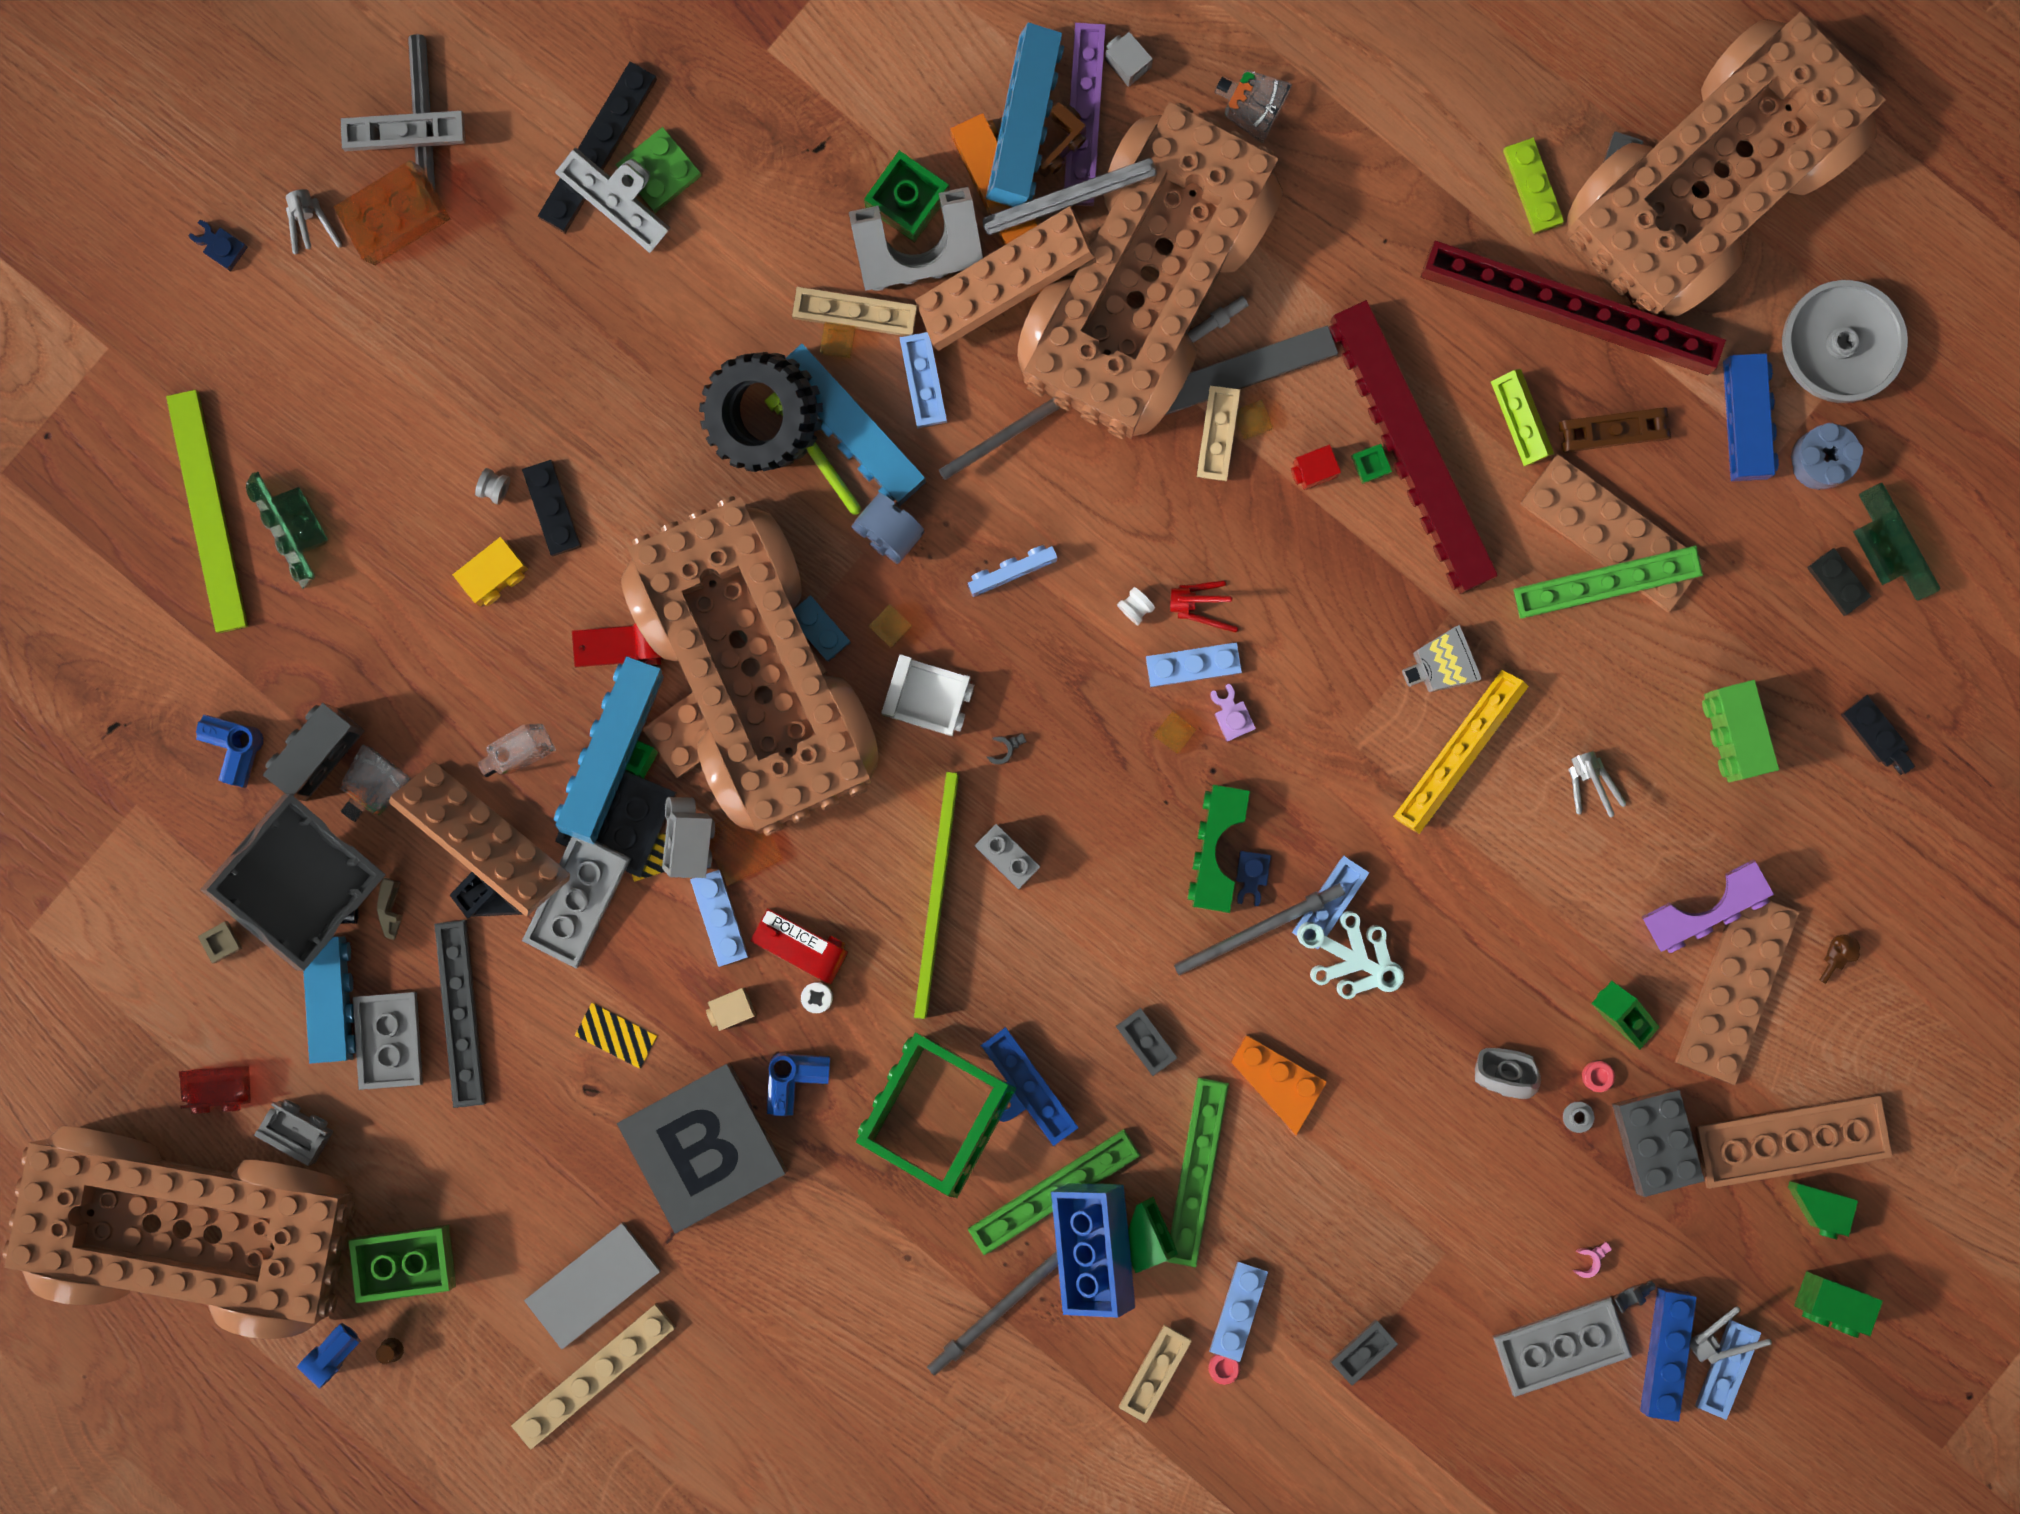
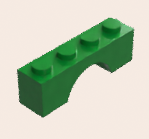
[1187,785,1250,913]

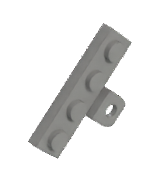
[555,147,670,253]

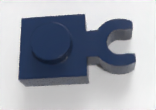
[188,220,248,272]
[1235,851,1271,906]

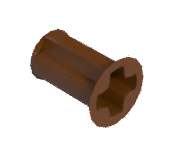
[376,1338,404,1364]

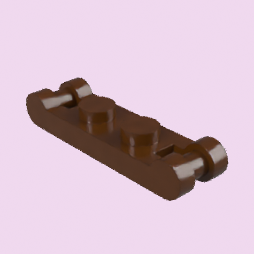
[1558,408,1671,453]

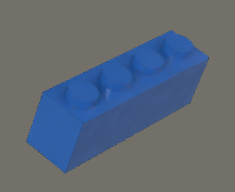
[1723,354,1779,482]
[1640,1287,1697,1422]

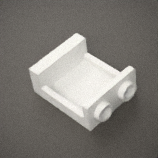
[882,655,975,737]

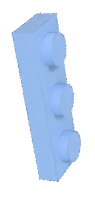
[899,332,947,428]
[968,545,1057,597]
[1146,642,1242,688]
[1292,856,1369,950]
[690,870,749,967]
[1209,1262,1268,1362]
[1695,1320,1761,1420]

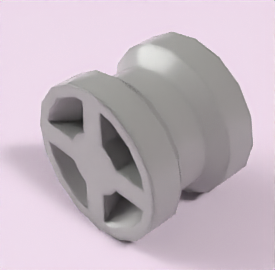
[475,468,510,505]

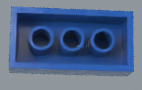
[1051,1183,1135,1318]

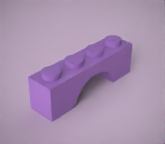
[1642,859,1774,953]

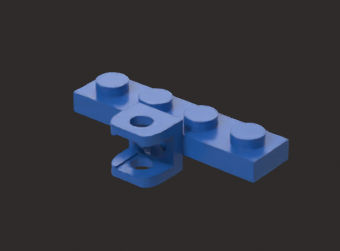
[981,1027,1078,1146]

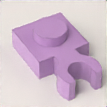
[1211,684,1256,742]

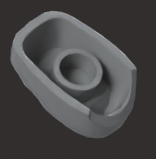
[1475,1048,1541,1099]

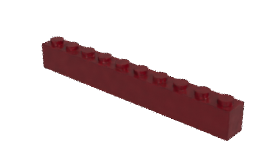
[1420,241,1726,376]
[1329,300,1498,594]

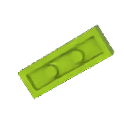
[1503,137,1564,235]
[1491,369,1554,466]

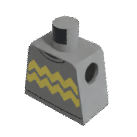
[1402,625,1482,692]

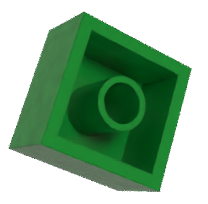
[864,150,950,243]
[1794,1271,1883,1338]

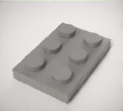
[353,992,423,1090]

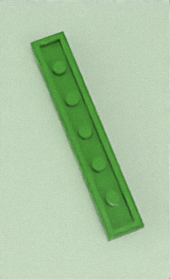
[1513,545,1703,619]
[1166,1077,1229,1267]
[968,1129,1141,1255]

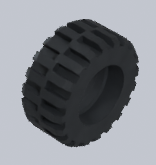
[699,352,823,472]

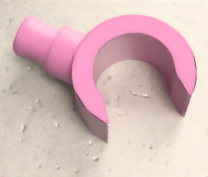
[1573,1242,1612,1278]

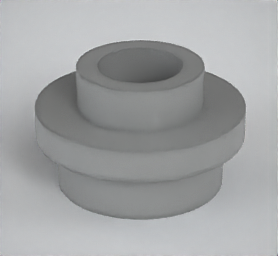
[1563,1101,1594,1133]

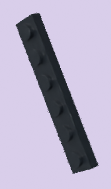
[538,62,657,234]

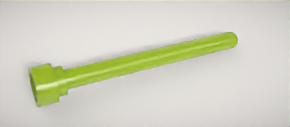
[764,392,861,515]

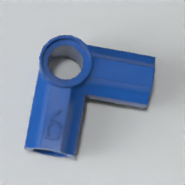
[196,714,263,788]
[767,1052,830,1116]
[297,1323,361,1389]

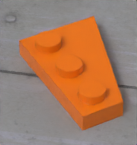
[1230,1035,1327,1135]

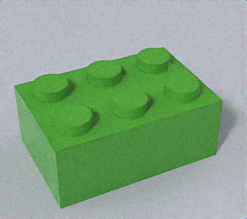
[1702,680,1779,782]
[349,1225,456,1303]

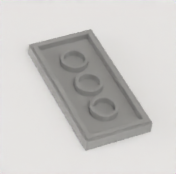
[522,837,631,969]
[524,1222,661,1349]
[1493,1296,1632,1397]

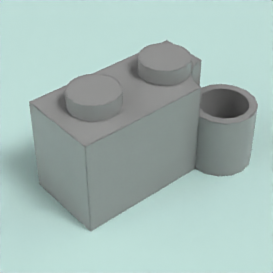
[662,797,715,878]

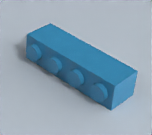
[303,937,356,1064]

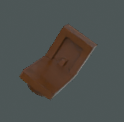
[1040,101,1086,177]

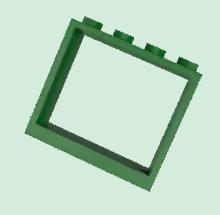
[856,1032,1017,1198]

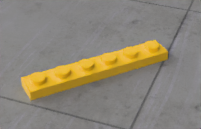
[1393,670,1529,834]

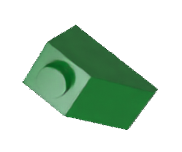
[1591,981,1660,1050]
[1788,1181,1858,1240]
[1128,1196,1178,1273]

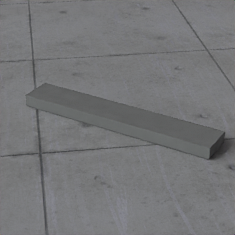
[1165,325,1338,415]
[434,920,486,1108]

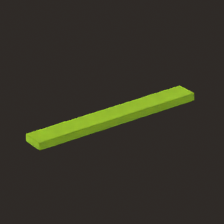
[166,390,248,633]
[914,772,959,1019]

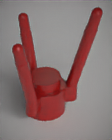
[1170,580,1239,633]

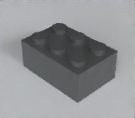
[263,703,365,802]
[1612,1088,1705,1197]

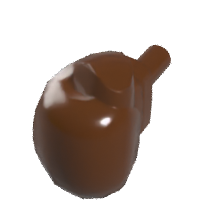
[1819,934,1860,984]

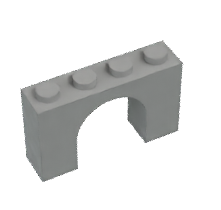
[849,187,983,291]

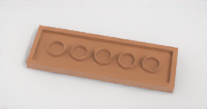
[915,206,1095,351]
[1520,454,1706,612]
[642,650,828,779]
[389,762,570,917]
[1675,901,1799,1085]
[1695,1095,1892,1189]

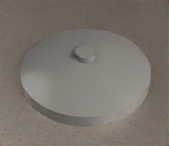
[1782,280,1908,403]

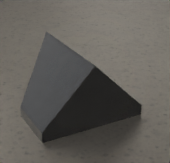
[450,872,524,919]

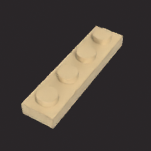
[792,287,917,336]

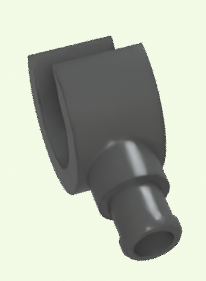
[987,733,1027,765]
[1614,1281,1656,1313]

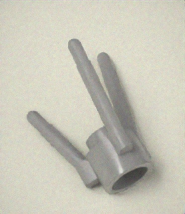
[286,189,342,255]
[1568,751,1626,817]
[1690,1306,1772,1364]

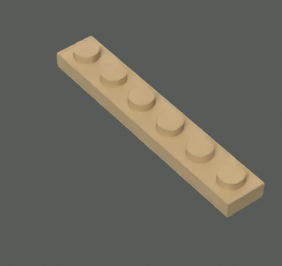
[511,1303,676,1450]

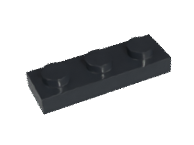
[522,460,581,557]

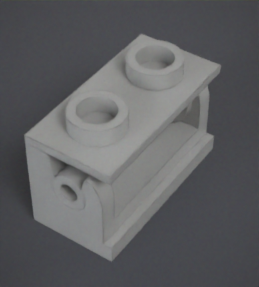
[975,824,1040,889]
[254,1099,333,1166]

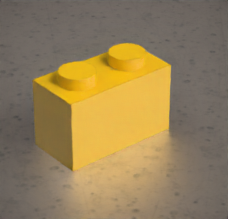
[452,537,528,607]

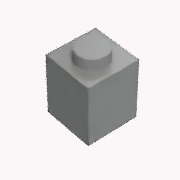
[1105,32,1153,87]

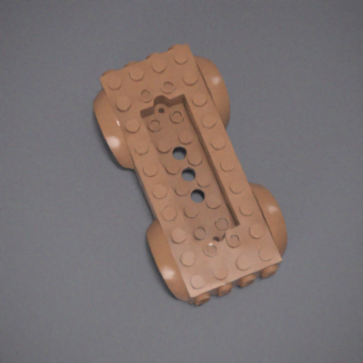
[1566,11,1886,320]
[1018,101,1283,439]
[621,496,878,836]
[3,1126,355,1339]

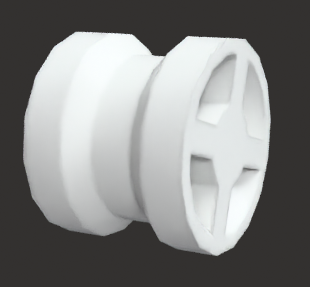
[1117,587,1155,626]
[801,982,833,1013]

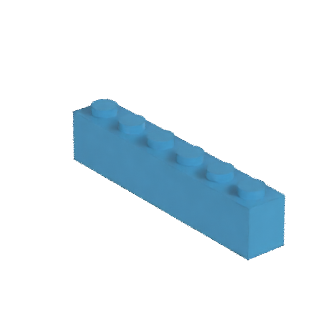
[986,22,1064,207]
[786,344,926,507]
[554,656,664,844]

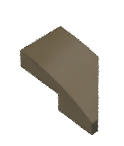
[377,878,403,940]

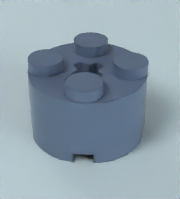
[1791,423,1863,490]
[851,493,925,564]

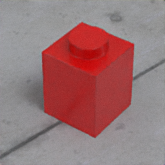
[1291,444,1341,490]

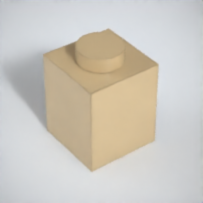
[706,987,757,1031]

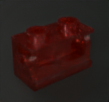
[179,1066,251,1114]

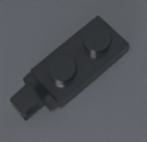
[1841,695,1915,775]

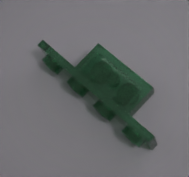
[246,471,328,589]
[1853,483,1940,601]

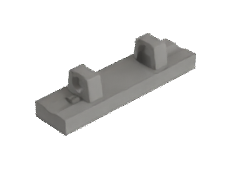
[341,111,465,151]

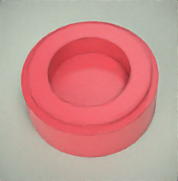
[1582,1061,1615,1092]
[1208,1354,1240,1385]

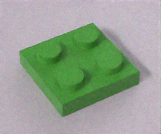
[615,127,702,213]

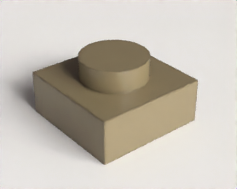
[198,921,242,963]

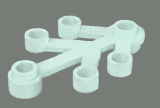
[1297,911,1404,999]

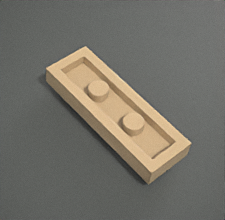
[1197,386,1240,482]
[1119,1324,1192,1423]

